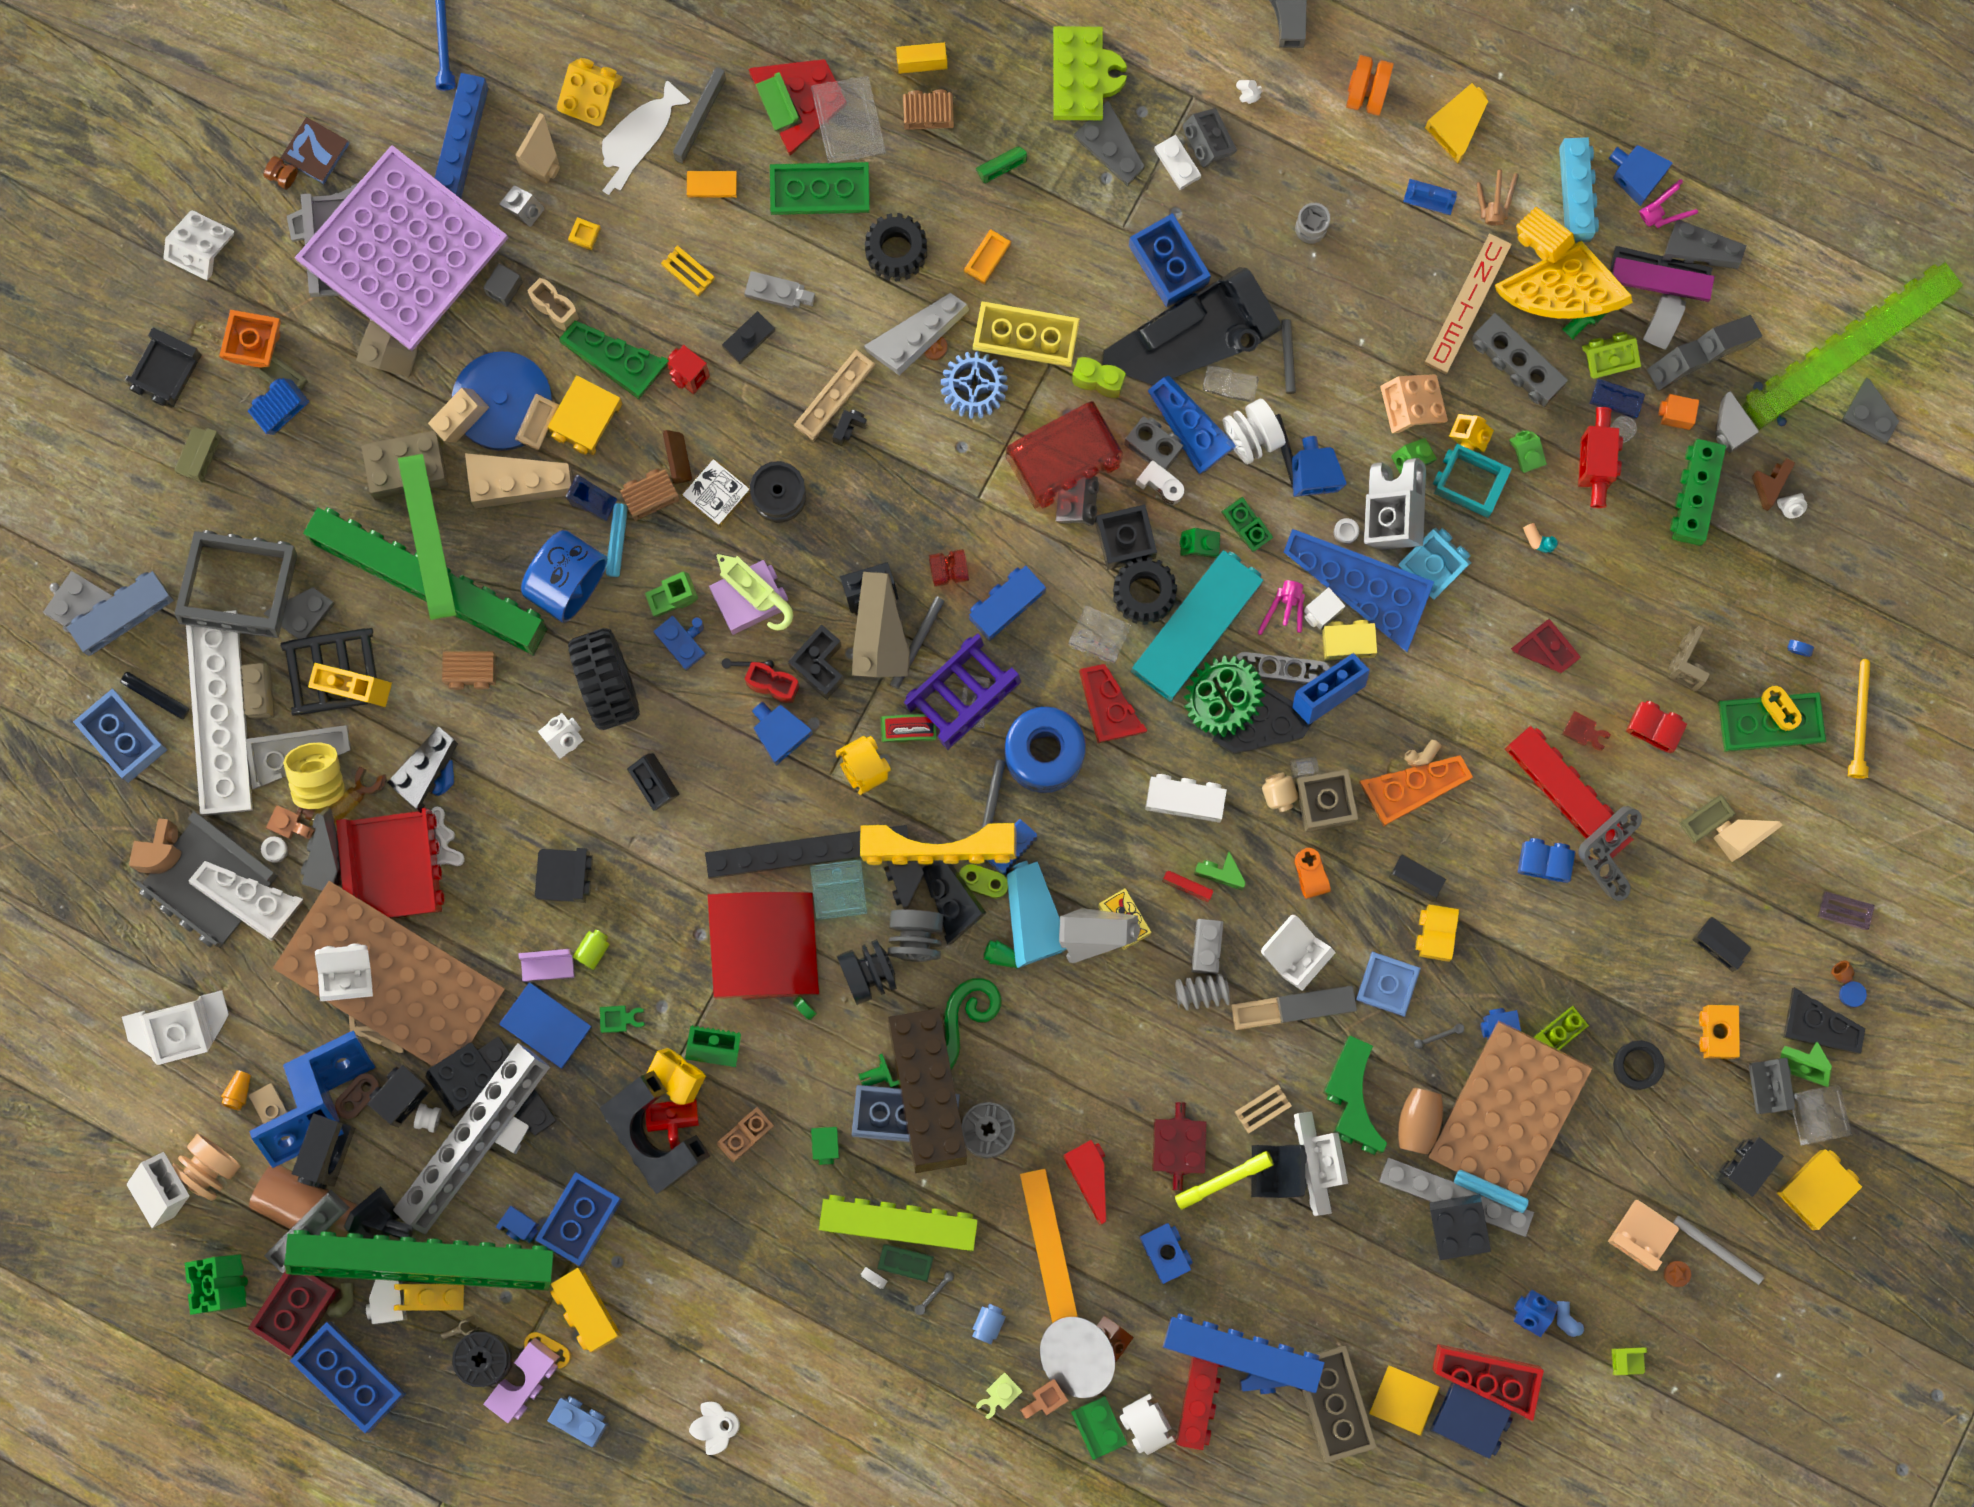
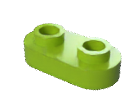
[959,864,1008,899]

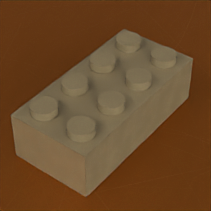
[1302,1346,1377,1463]

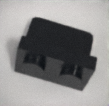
[535,848,593,903]
[1251,1145,1307,1198]

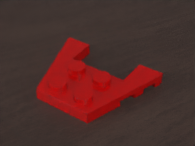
[748,59,846,156]

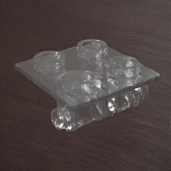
[1068,605,1132,664]

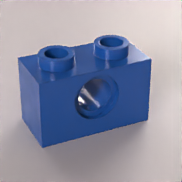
[1139,1223,1193,1284]

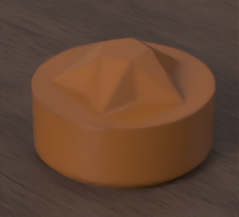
[924,336,947,360]
[1664,1261,1691,1287]

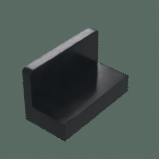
[1389,855,1446,902]
[1692,917,1751,972]

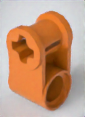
[1294,848,1331,899]

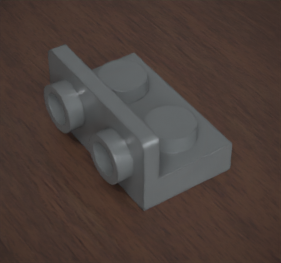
[1182,108,1237,168]

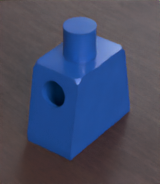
[1608,145,1673,206]
[1292,436,1346,497]
[752,702,813,766]

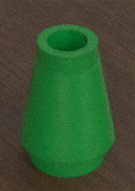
[983,940,1018,969]

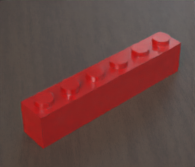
[1505,726,1634,858]

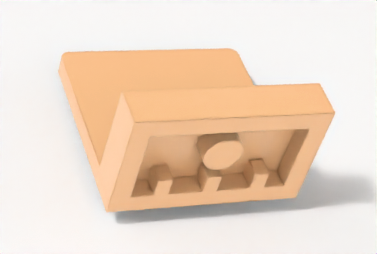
[1380,374,1448,433]
[1608,1200,1679,1271]

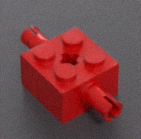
[1578,407,1623,508]

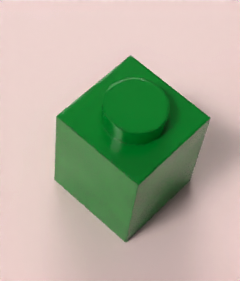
[811,1127,840,1165]

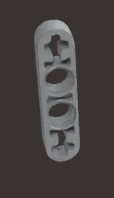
[1236,652,1330,684]

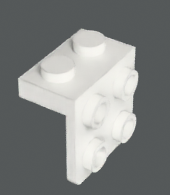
[1261,915,1336,991]
[315,944,373,1002]

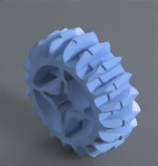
[941,351,1008,419]

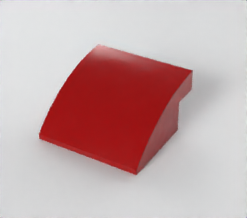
[708,892,819,1000]

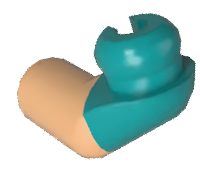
[1523,523,1558,553]

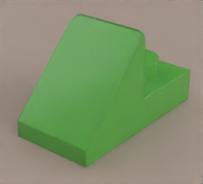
[1194,852,1245,891]
[1780,1042,1832,1087]

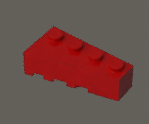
[1432,1344,1544,1421]

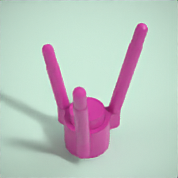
[1639,179,1698,229]
[1258,580,1305,635]

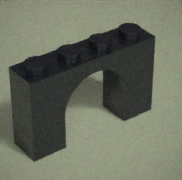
[599,1070,710,1194]
[292,1114,356,1190]

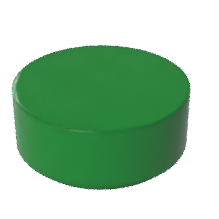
[793,995,817,1020]

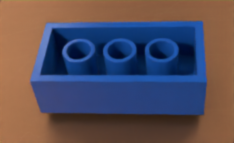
[290,1322,406,1433]

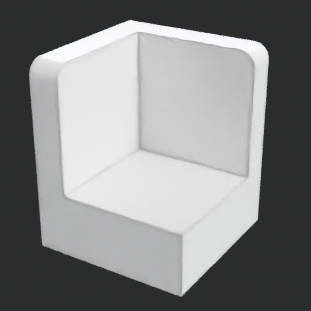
[495,1116,529,1154]

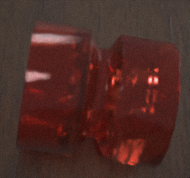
[929,549,969,587]

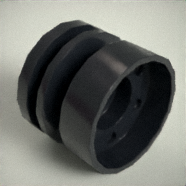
[837,939,897,1005]
[452,1332,512,1387]

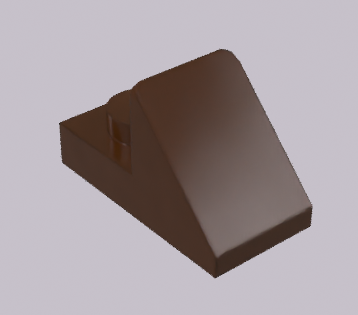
[1752,458,1795,511]

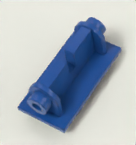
[1403,179,1457,215]

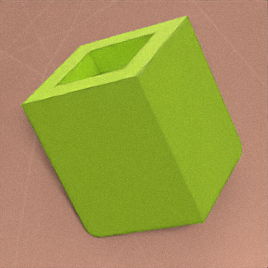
[1611,1347,1647,1375]

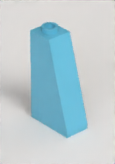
[1007,861,1067,968]

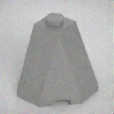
[1059,908,1140,963]

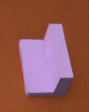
[519,949,575,982]

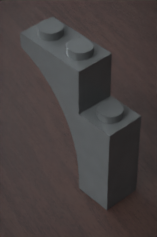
[1269,0,1307,48]
[1647,315,1763,391]

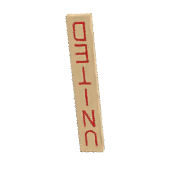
[1424,233,1512,374]

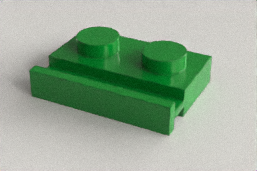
[1071,1396,1127,1460]

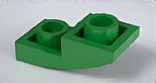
[1221,497,1273,552]

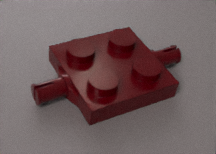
[1152,1102,1206,1191]

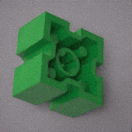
[185,1254,248,1315]

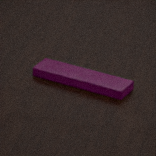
[1612,257,1715,302]

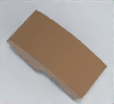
[717,1107,774,1163]

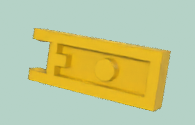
[393,1284,464,1311]

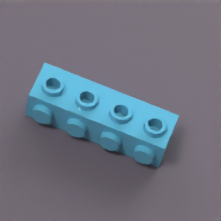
[1559,137,1599,242]

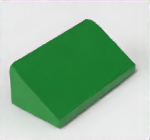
[976,146,1027,184]

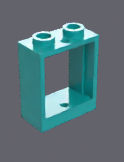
[1433,444,1512,518]

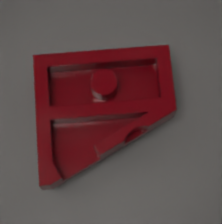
[1511,618,1581,674]

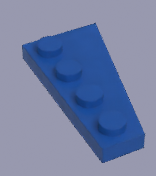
[1148,376,1237,474]

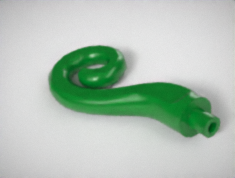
[944,978,1002,1070]

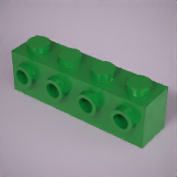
[1670,439,1726,546]

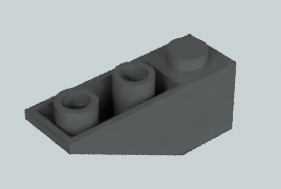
[301,807,341,890]

